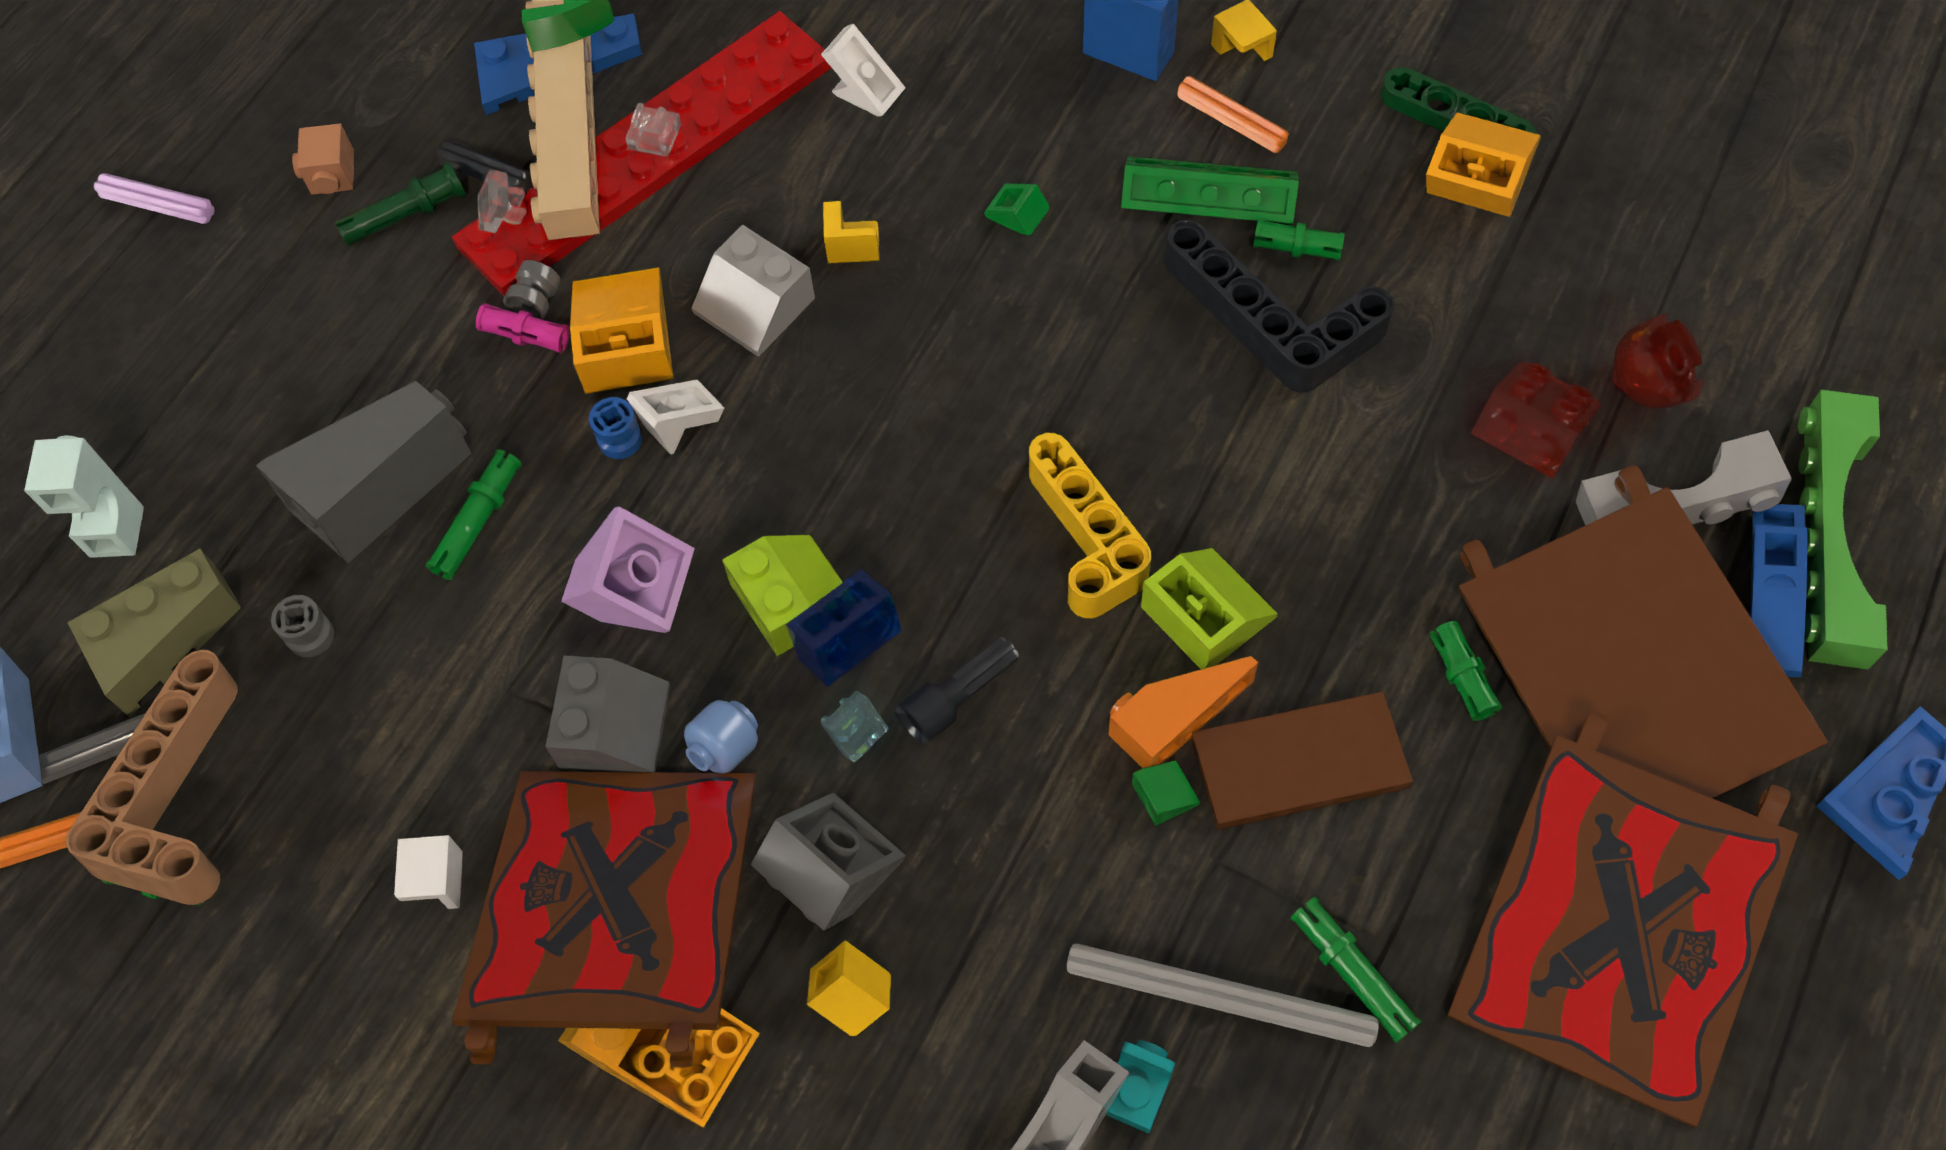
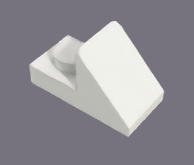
[821,24,905,117]
[627,380,724,454]

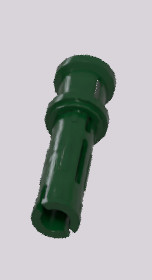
[334,161,467,246]

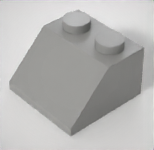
[692,225,815,357]

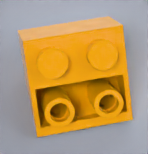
[1426,112,1541,217]

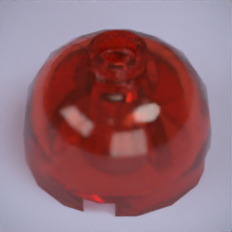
[1613,314,1704,410]

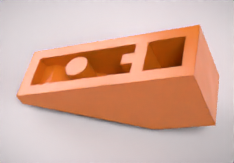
[1109,656,1258,768]

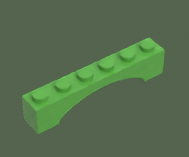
[1798,390,1888,670]

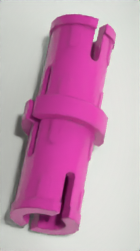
[476,303,570,353]

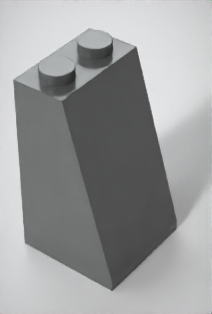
[256,381,472,563]

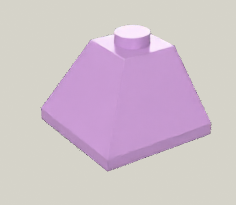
[561,506,695,633]

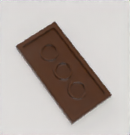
[1191,692,1413,830]

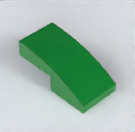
[522,0,614,52]

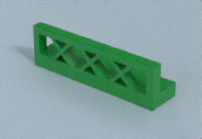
[1121,156,1299,224]

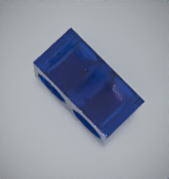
[786,569,902,687]

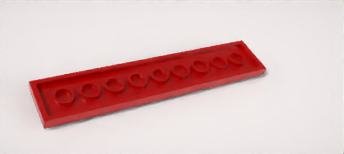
[451,11,832,296]

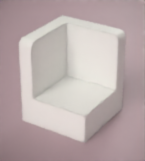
[394,835,463,909]

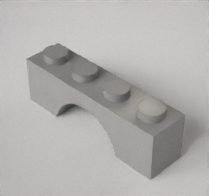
[1576,430,1792,525]

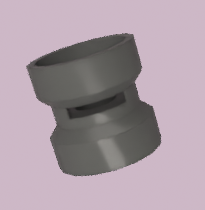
[503,260,561,320]
[271,595,334,658]

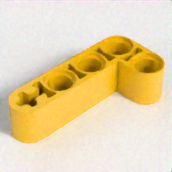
[1029,433,1151,618]

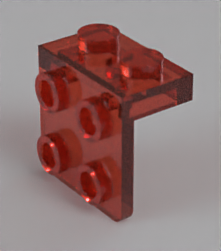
[1471,362,1601,479]

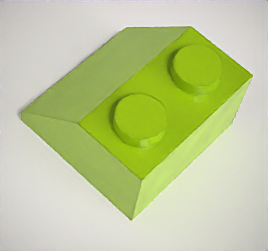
[722,535,859,656]

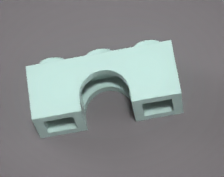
[24,435,144,558]

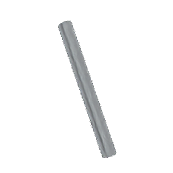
[1067,944,1379,1047]

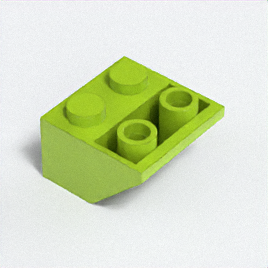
[1141,548,1278,670]

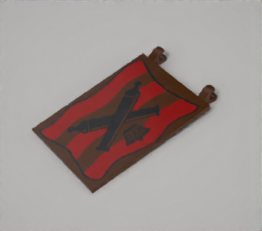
[1447,711,1798,1128]
[452,771,756,1068]

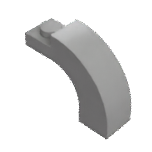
[1011,1040,1129,1150]

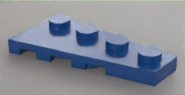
[474,13,642,115]

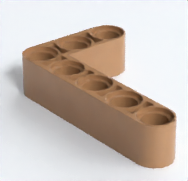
[66,650,238,905]

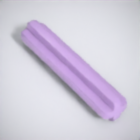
[94,173,215,224]

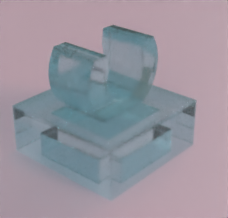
[821,691,889,763]

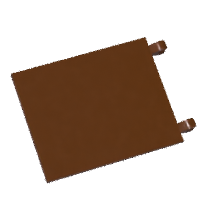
[1458,465,1829,798]

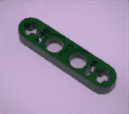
[1380,67,1537,134]

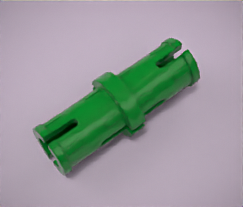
[1253,219,1345,261]
[1429,621,1502,721]

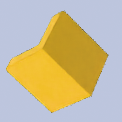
[1211,0,1277,61]
[823,201,879,263]
[807,940,891,1036]

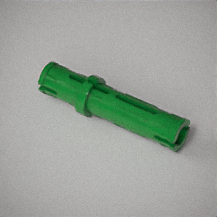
[425,449,522,580]
[1290,897,1422,1044]

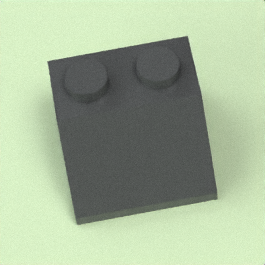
[546,655,671,772]
[750,793,906,931]

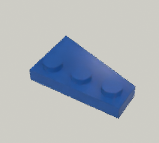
[1816,706,1946,880]

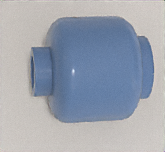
[684,700,758,774]

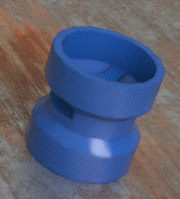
[589,397,642,459]

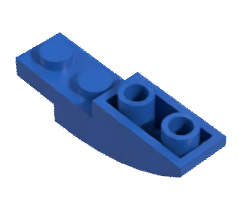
[1748,504,1807,678]

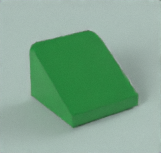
[984,183,1049,236]
[1132,760,1200,826]

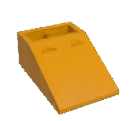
[570,267,674,394]
[558,1008,760,1128]

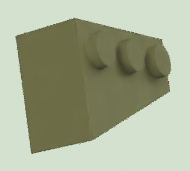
[68,549,241,717]

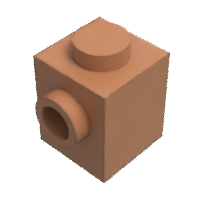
[292,123,354,195]

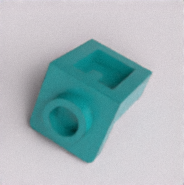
[1106,1040,1175,1134]

